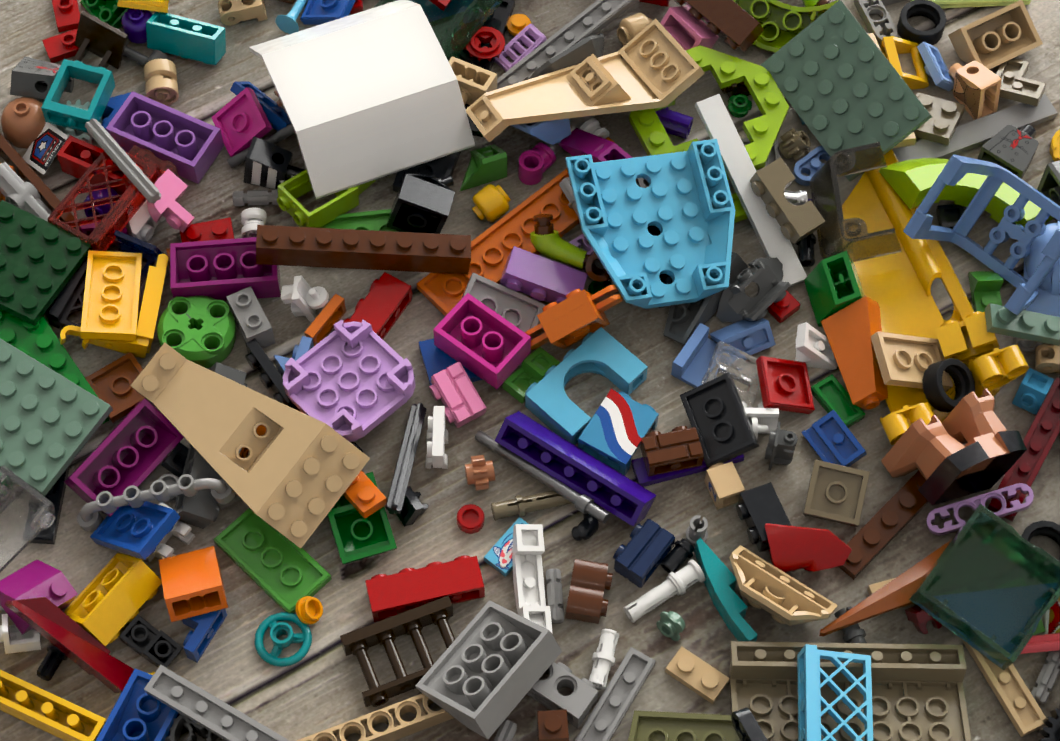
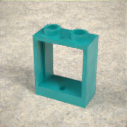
[41,59,116,133]

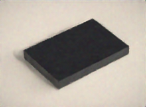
[680,372,759,468]

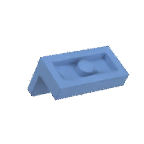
[710,318,776,365]
[671,323,722,388]

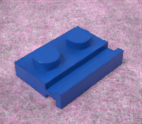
[801,409,867,467]

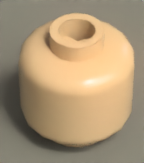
[617,13,653,46]

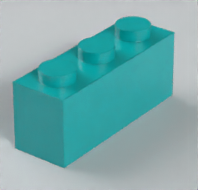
[146,12,226,65]

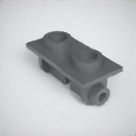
[765,421,798,470]

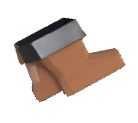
[881,388,1027,506]

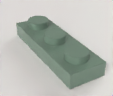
[984,303,1060,346]

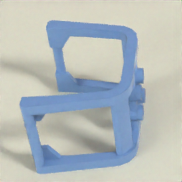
[903,154,1060,315]

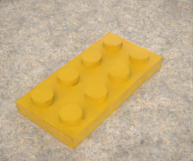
[80,250,142,341]

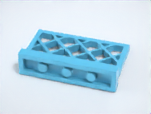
[797,644,873,741]

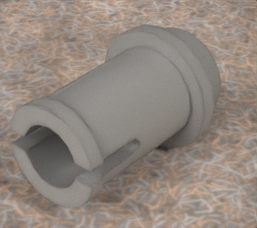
[686,515,708,545]

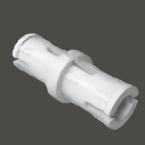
[589,629,620,690]

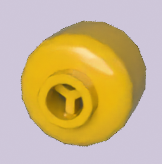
[472,184,511,222]

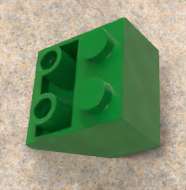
[804,251,865,327]

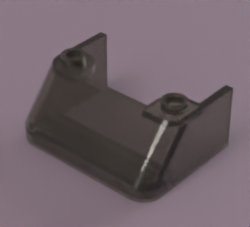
[810,142,901,262]

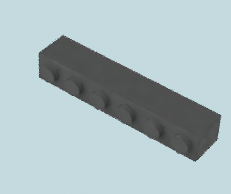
[174,362,247,529]

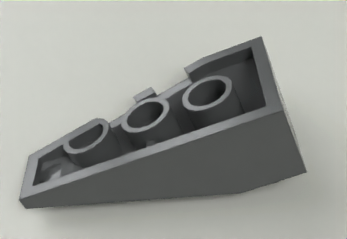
[663,252,748,345]

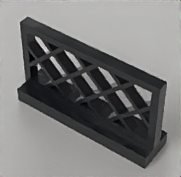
[48,229,155,329]

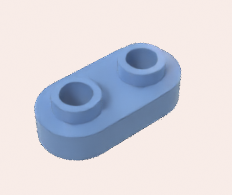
[792,145,836,186]

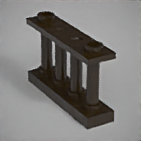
[340,596,455,707]

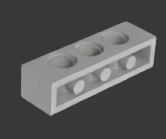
[527,662,598,728]

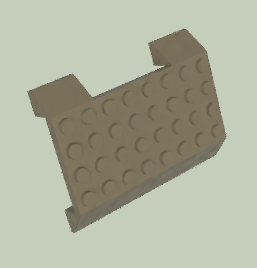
[729,641,972,741]

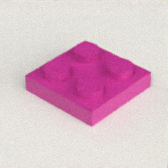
[211,87,273,157]

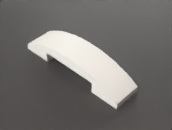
[512,524,553,634]

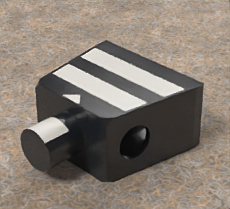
[244,137,305,189]

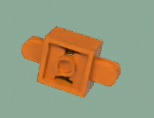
[525,284,623,350]

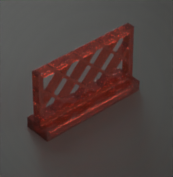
[47,150,162,251]

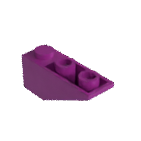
[558,128,633,163]

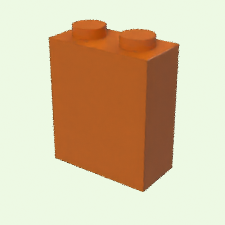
[158,546,228,622]

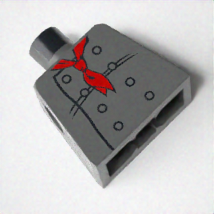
[10,57,74,99]
[978,124,1039,179]

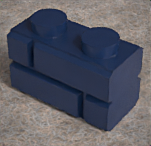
[613,519,675,588]

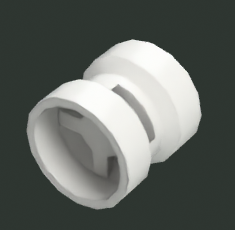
[241,208,267,238]

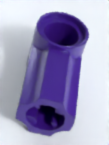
[655,107,693,139]

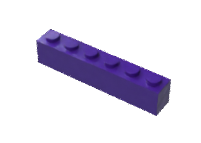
[495,411,657,527]

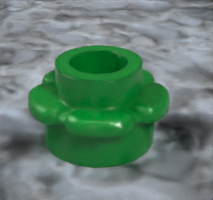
[728,94,752,118]

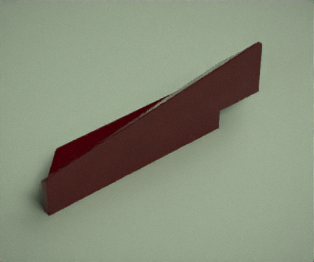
[5,597,134,693]

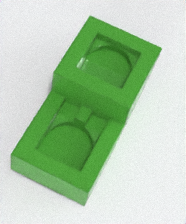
[502,347,560,404]

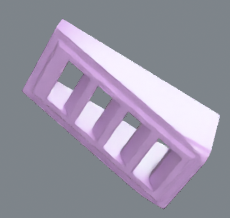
[495,23,547,72]

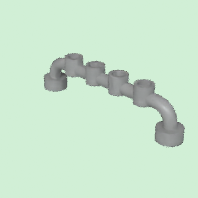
[77,474,236,532]

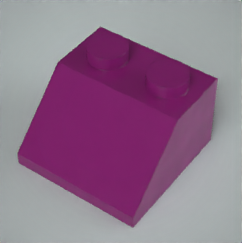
[0,559,78,635]

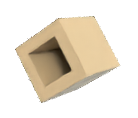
[704,462,745,510]

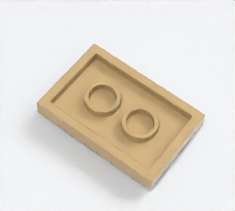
[871,331,953,391]

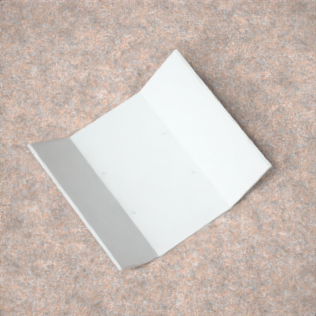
[249,0,475,199]

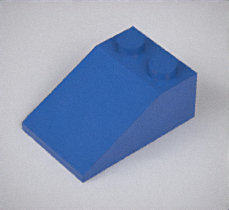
[96,668,179,741]

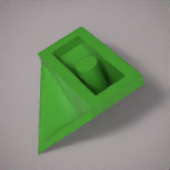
[459,144,507,192]

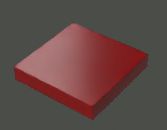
[756,356,815,414]

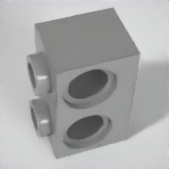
[226,286,275,349]

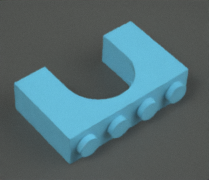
[525,327,648,445]

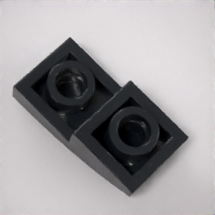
[119,614,183,668]

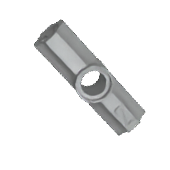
[0,162,58,225]

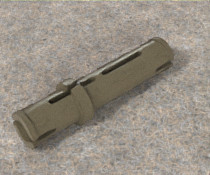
[491,487,573,521]

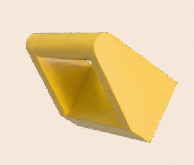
[880,36,929,90]

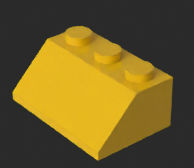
[64,553,162,647]

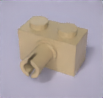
[448,56,497,106]

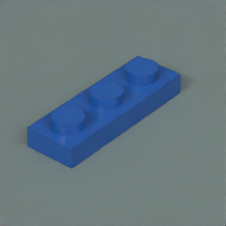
[230,81,291,131]

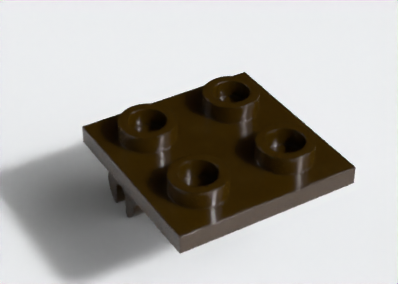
[72,11,128,85]

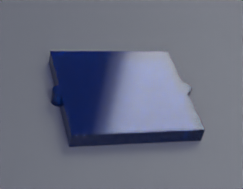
[113,230,165,260]

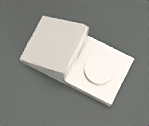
[795,322,837,370]

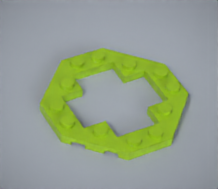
[629,45,789,180]

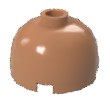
[1,97,46,149]

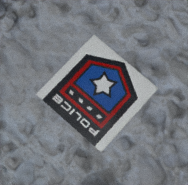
[23,122,68,175]

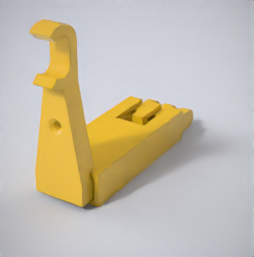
[59,254,168,358]

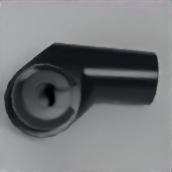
[571,513,599,541]

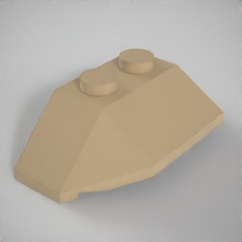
[729,545,838,626]

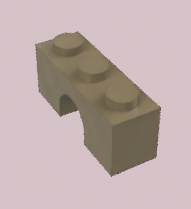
[750,157,825,245]

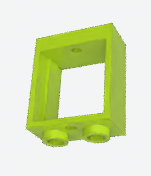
[277,169,359,228]

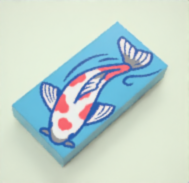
[484,517,528,577]

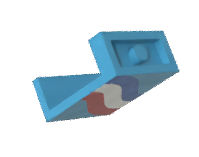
[578,388,659,476]

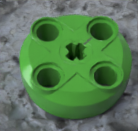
[157,296,236,368]

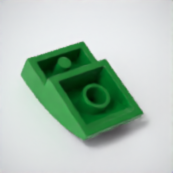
[327,472,397,565]

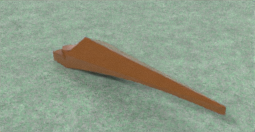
[819,520,1025,637]

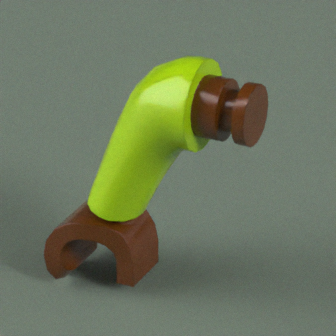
[530,214,610,282]

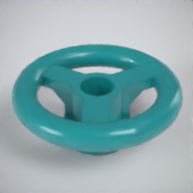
[254,612,312,667]

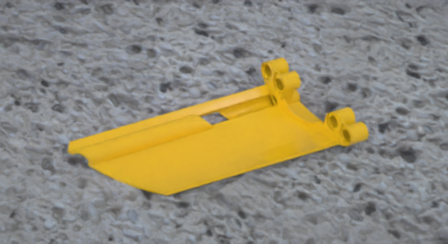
[820,149,1029,445]

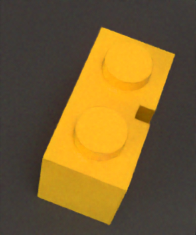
[935,311,1000,362]

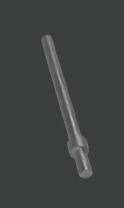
[475,430,610,523]

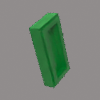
[811,374,865,428]

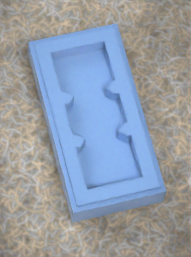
[917,42,954,91]

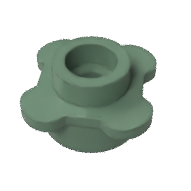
[656,611,685,641]

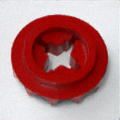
[465,26,505,62]

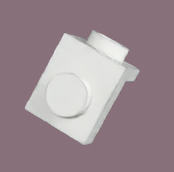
[0,614,41,654]

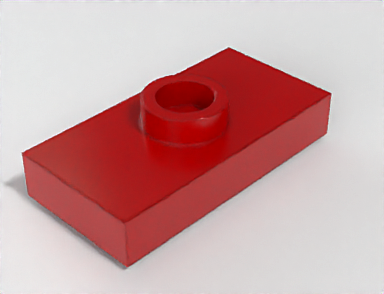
[52,0,80,32]
[42,28,79,63]

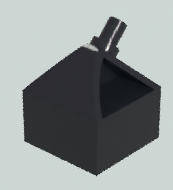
[386,174,455,234]

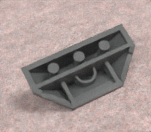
[523,33,605,81]

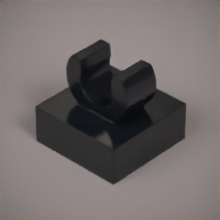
[396,486,428,527]

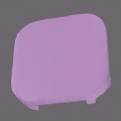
[283,320,416,442]

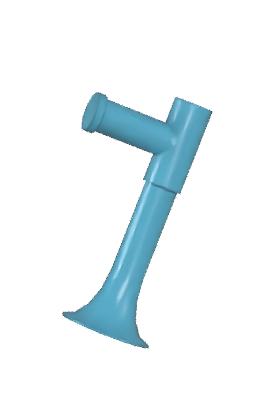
[275,0,308,34]

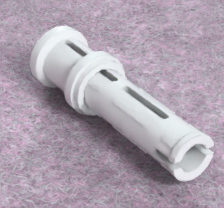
[623,559,706,623]

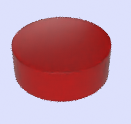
[457,504,485,534]

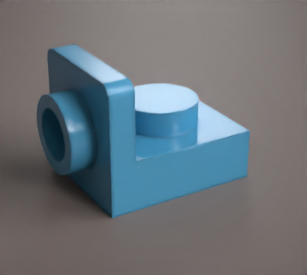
[1012,368,1054,415]

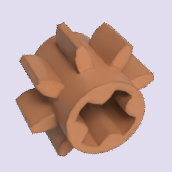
[465,455,495,491]

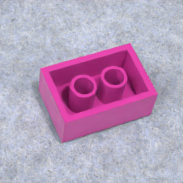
[433,293,531,389]

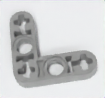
[854,0,905,47]

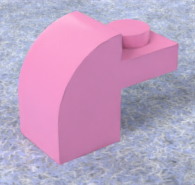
[147,169,195,233]

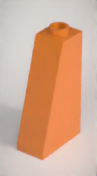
[821,296,888,410]

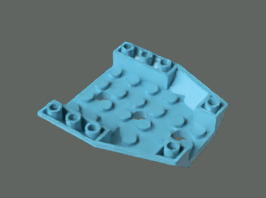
[565,139,735,309]

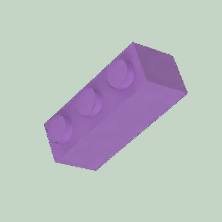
[499,246,588,304]

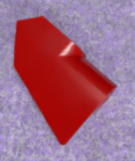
[764,523,852,573]

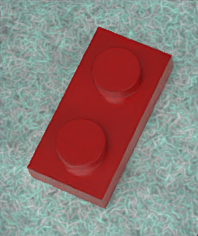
[180,217,235,243]

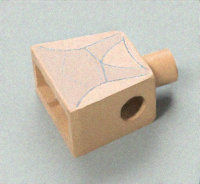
[948,61,1002,120]

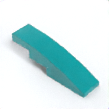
[694,538,758,642]

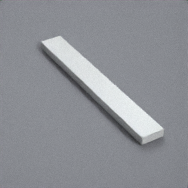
[695,94,807,287]

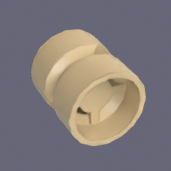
[144,58,179,106]

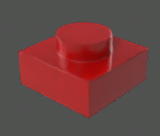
[767,290,801,324]

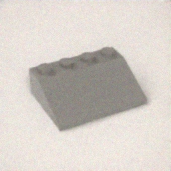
[415,600,562,739]

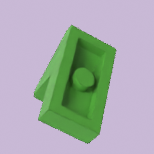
[968,271,1004,312]

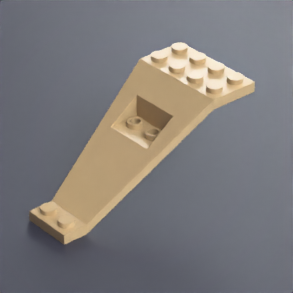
[466,19,705,142]
[130,342,370,548]

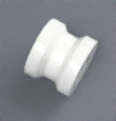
[579,118,609,139]

